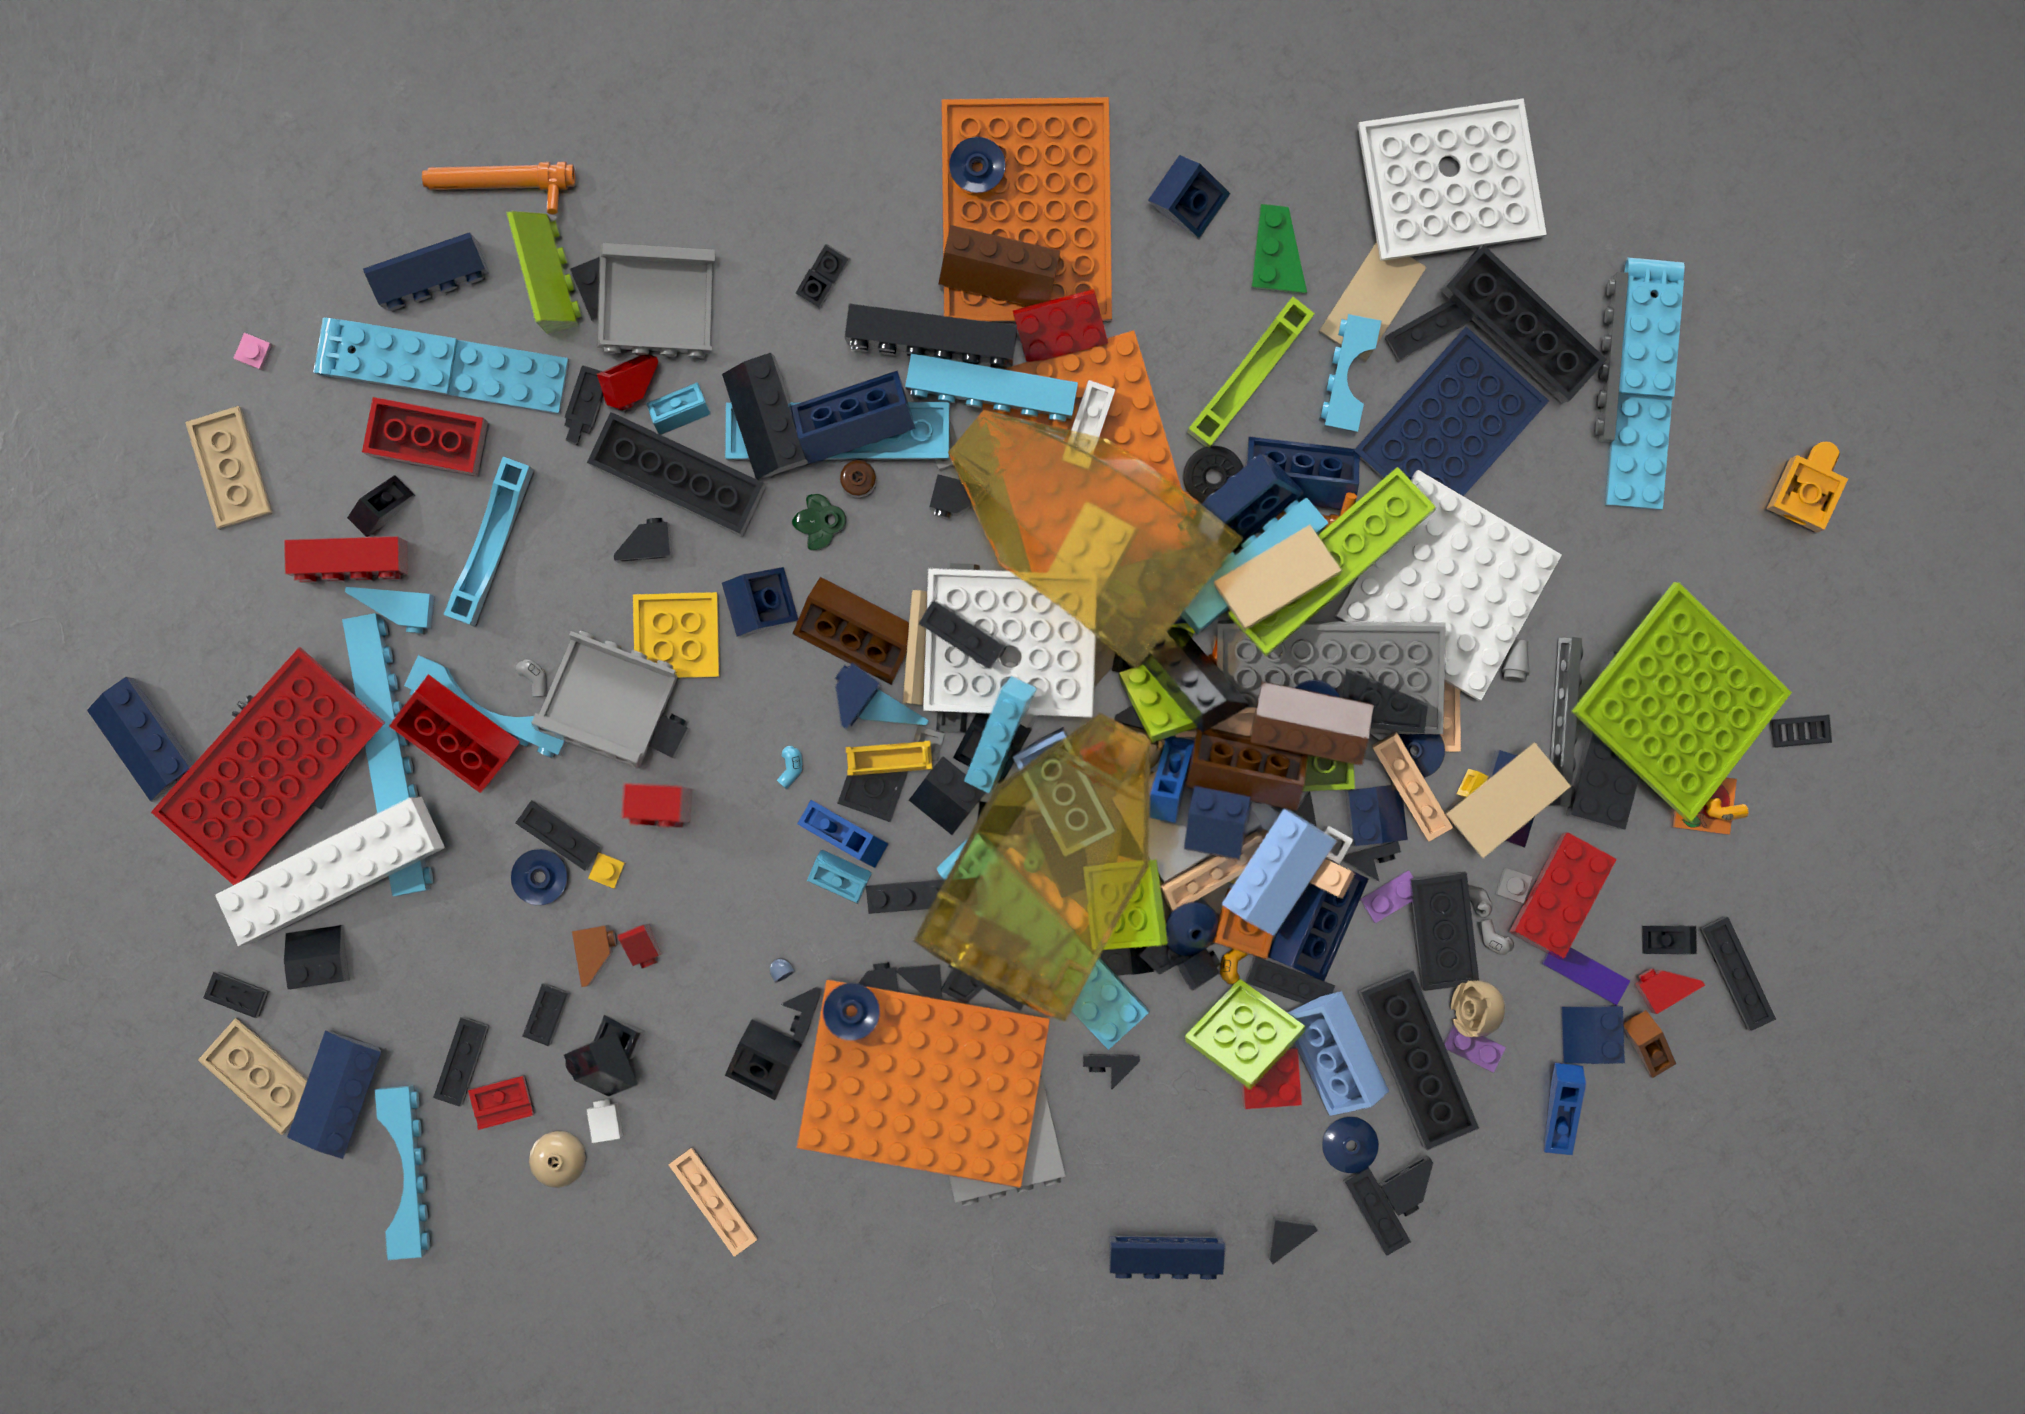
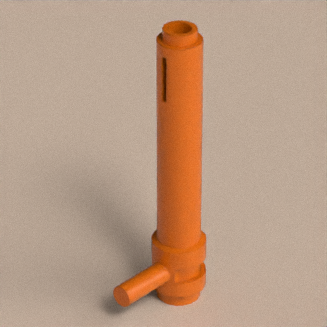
[422,162,575,215]

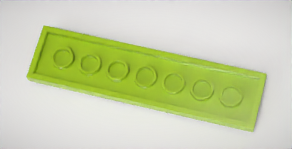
[1228,467,1436,657]

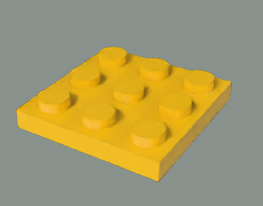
[633,592,720,678]

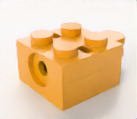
[1767,441,1848,533]

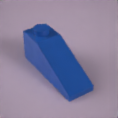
[1148,736,1195,823]
[797,800,889,868]
[1544,1063,1586,1155]

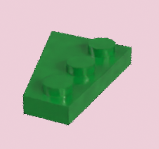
[1251,204,1307,294]

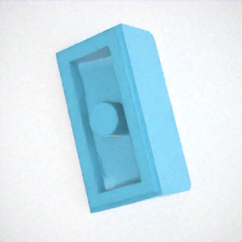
[646,382,710,435]
[807,850,872,904]

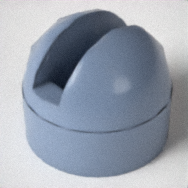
[770,959,795,983]

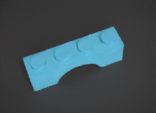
[1321,314,1381,432]
[964,676,1037,793]

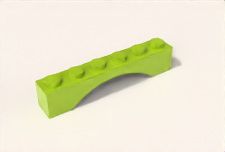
[1187,296,1315,448]

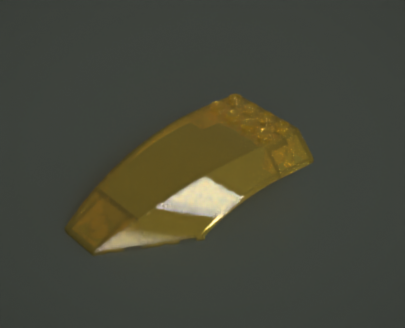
[948,410,1243,669]
[913,713,1150,1022]

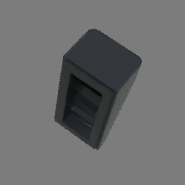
[1772,714,1832,748]

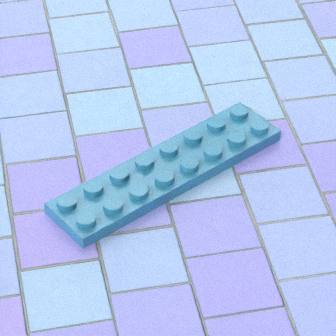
[725,402,950,460]

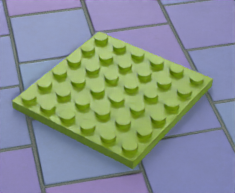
[1571,582,1792,822]

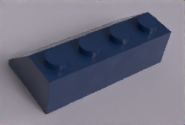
[363,232,489,311]
[791,370,916,464]
[1245,437,1360,510]
[1177,454,1304,564]
[87,677,194,802]
[1268,859,1369,981]
[287,1030,381,1159]
[1109,1236,1225,1280]

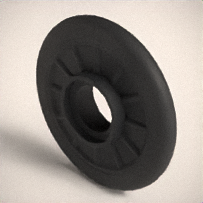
[1183,446,1244,504]

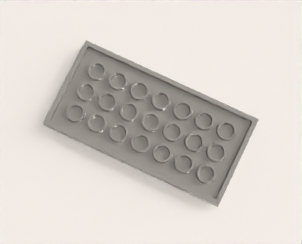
[1217,620,1446,734]

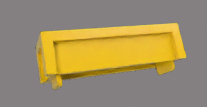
[845,741,933,776]

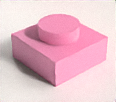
[234,333,272,370]

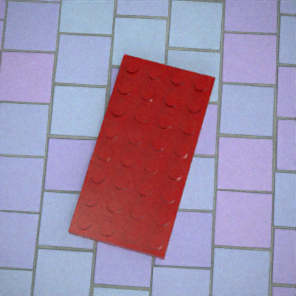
[151,647,385,885]

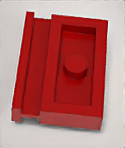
[468,1075,534,1130]

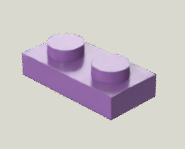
[1360,870,1413,923]
[1444,1023,1506,1073]

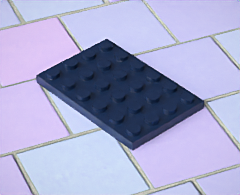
[1353,327,1549,496]

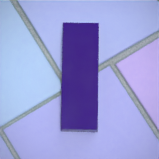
[1542,947,1630,1005]

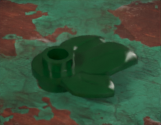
[792,494,846,550]

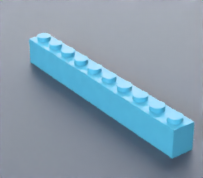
[342,613,433,896]

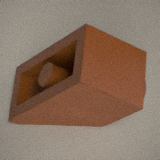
[572,925,616,987]
[1624,1010,1676,1078]

